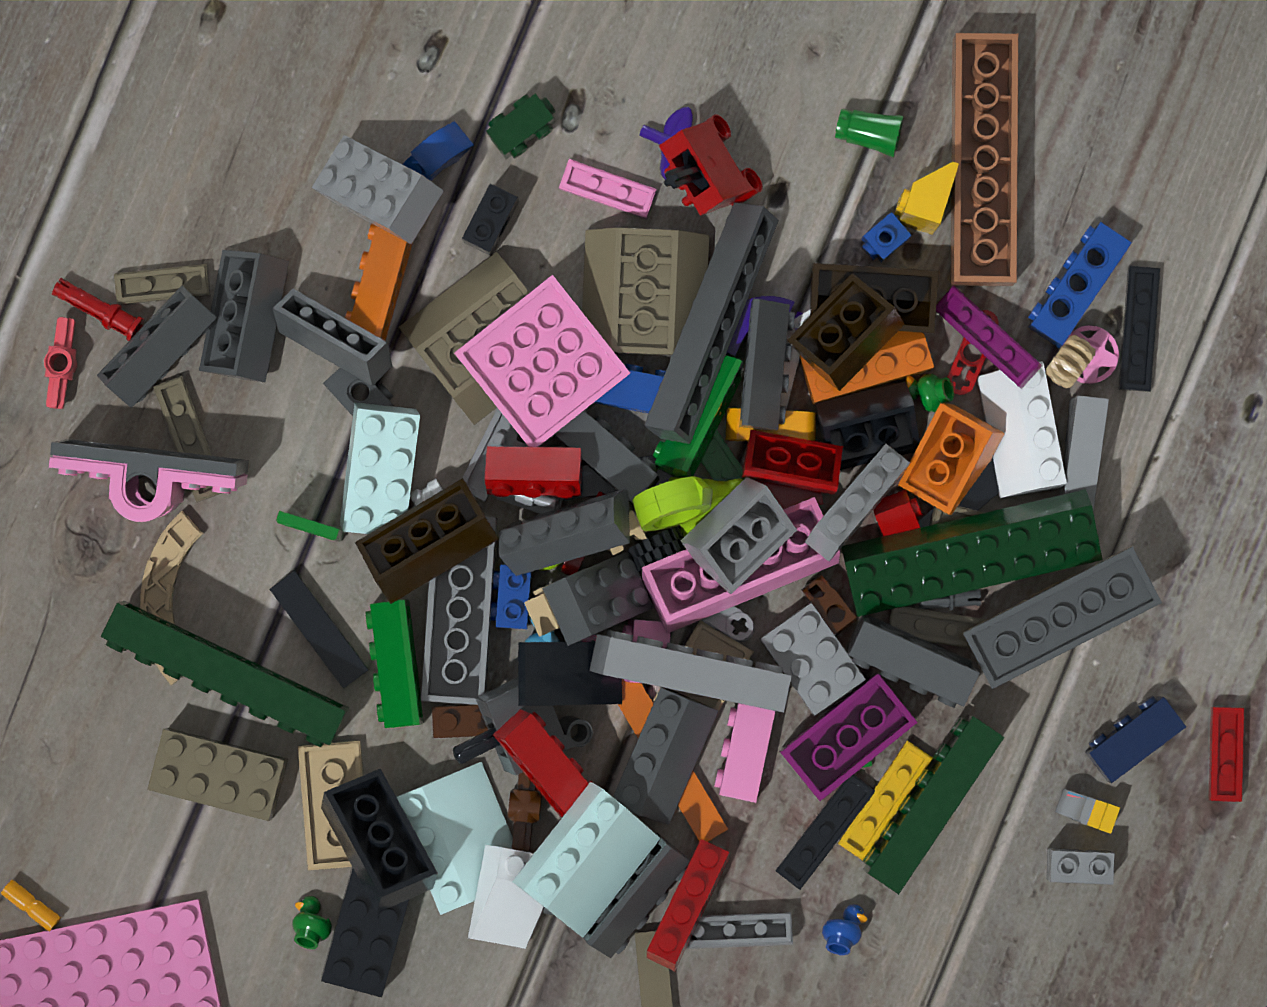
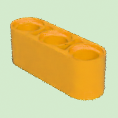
[725,408,817,442]

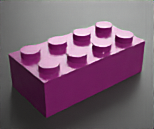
[779,673,918,801]

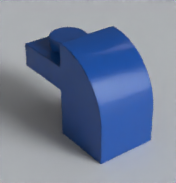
[402,121,474,181]

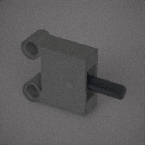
[453,677,593,776]

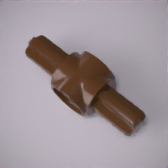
[508,772,542,852]

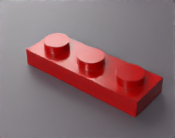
[1209,707,1244,802]

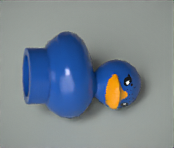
[822,904,868,955]

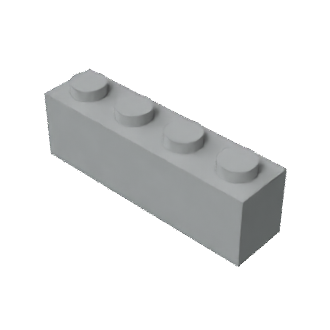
[805,444,910,562]

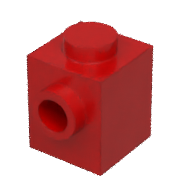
[873,489,923,537]

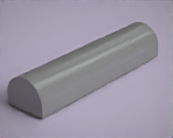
[686,912,793,949]

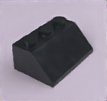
[815,381,920,470]

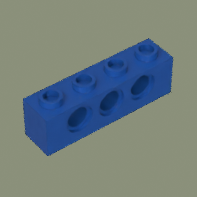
[1028,222,1132,348]

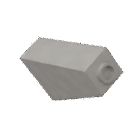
[1060,396,1109,511]

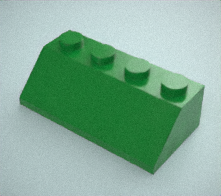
[653,356,744,478]
[366,599,424,728]

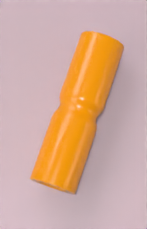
[1,879,61,932]

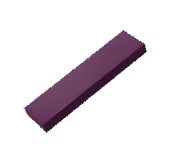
[936,285,1043,389]

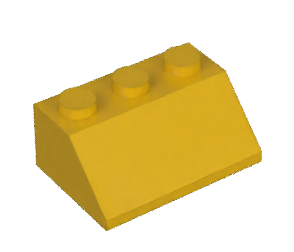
[894,162,959,235]

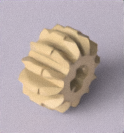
[1046,335,1096,389]

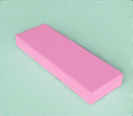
[559,159,657,219]

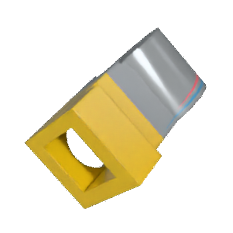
[1055,789,1120,834]

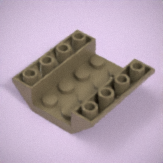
[582,228,709,356]
[399,252,529,425]

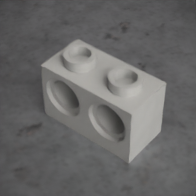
[1046,848,1115,885]

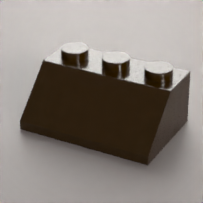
[787,273,904,391]

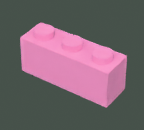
[714,703,775,803]

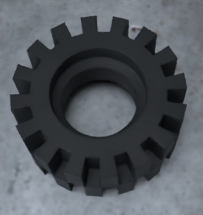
[628,526,686,572]

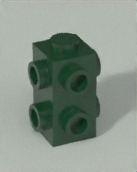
[486,93,556,159]

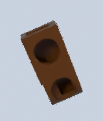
[801,575,857,637]

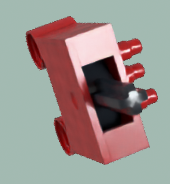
[659,114,763,216]

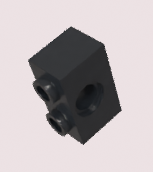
[462,183,519,256]

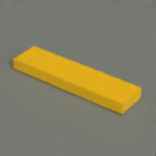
[838,740,933,860]

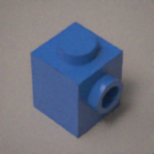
[861,212,912,263]

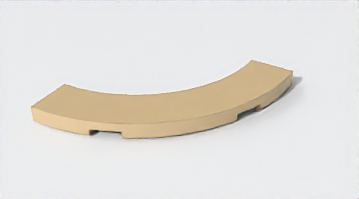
[140,510,204,685]

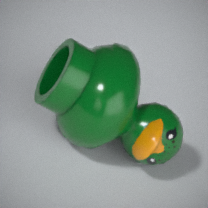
[904,374,954,412]
[292,896,332,949]

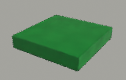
[276,511,345,542]

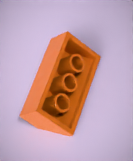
[345,223,414,341]
[799,331,934,405]

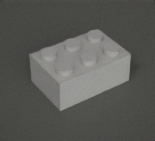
[759,603,866,716]

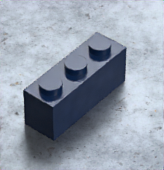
[1085,695,1186,783]

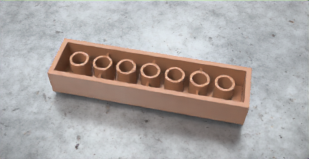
[951,33,1018,286]

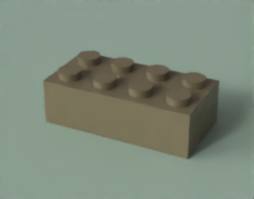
[147,728,288,821]

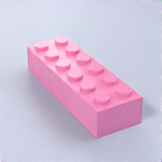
[642,497,840,634]

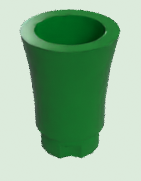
[835,109,904,158]

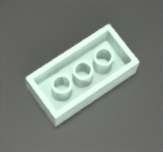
[340,402,420,534]

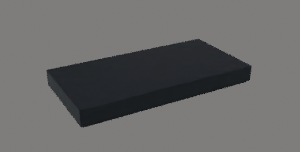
[518,642,622,706]

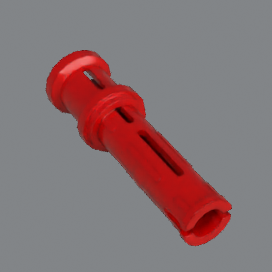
[52,278,145,341]

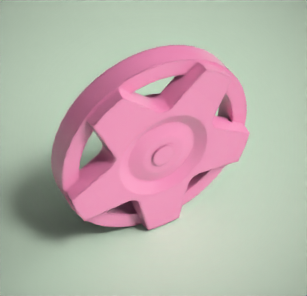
[1061,326,1119,384]

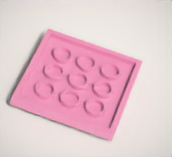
[454,275,630,447]

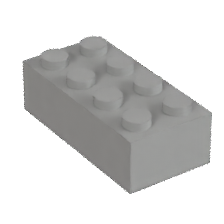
[312,135,444,244]

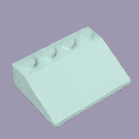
[396,761,513,915]
[512,782,661,938]

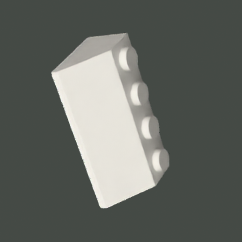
[977,361,1067,498]

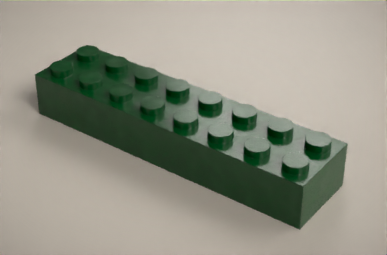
[841,489,1103,617]
[101,601,349,747]

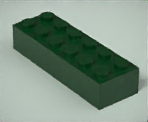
[863,714,1005,895]

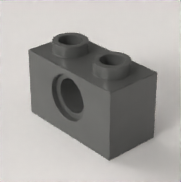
[323,368,394,416]

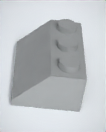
[681,477,797,594]

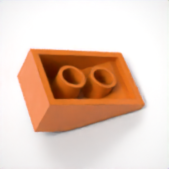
[898,403,1005,515]

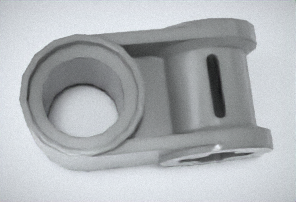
[701,606,755,642]

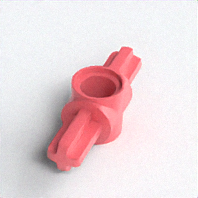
[44,317,77,409]

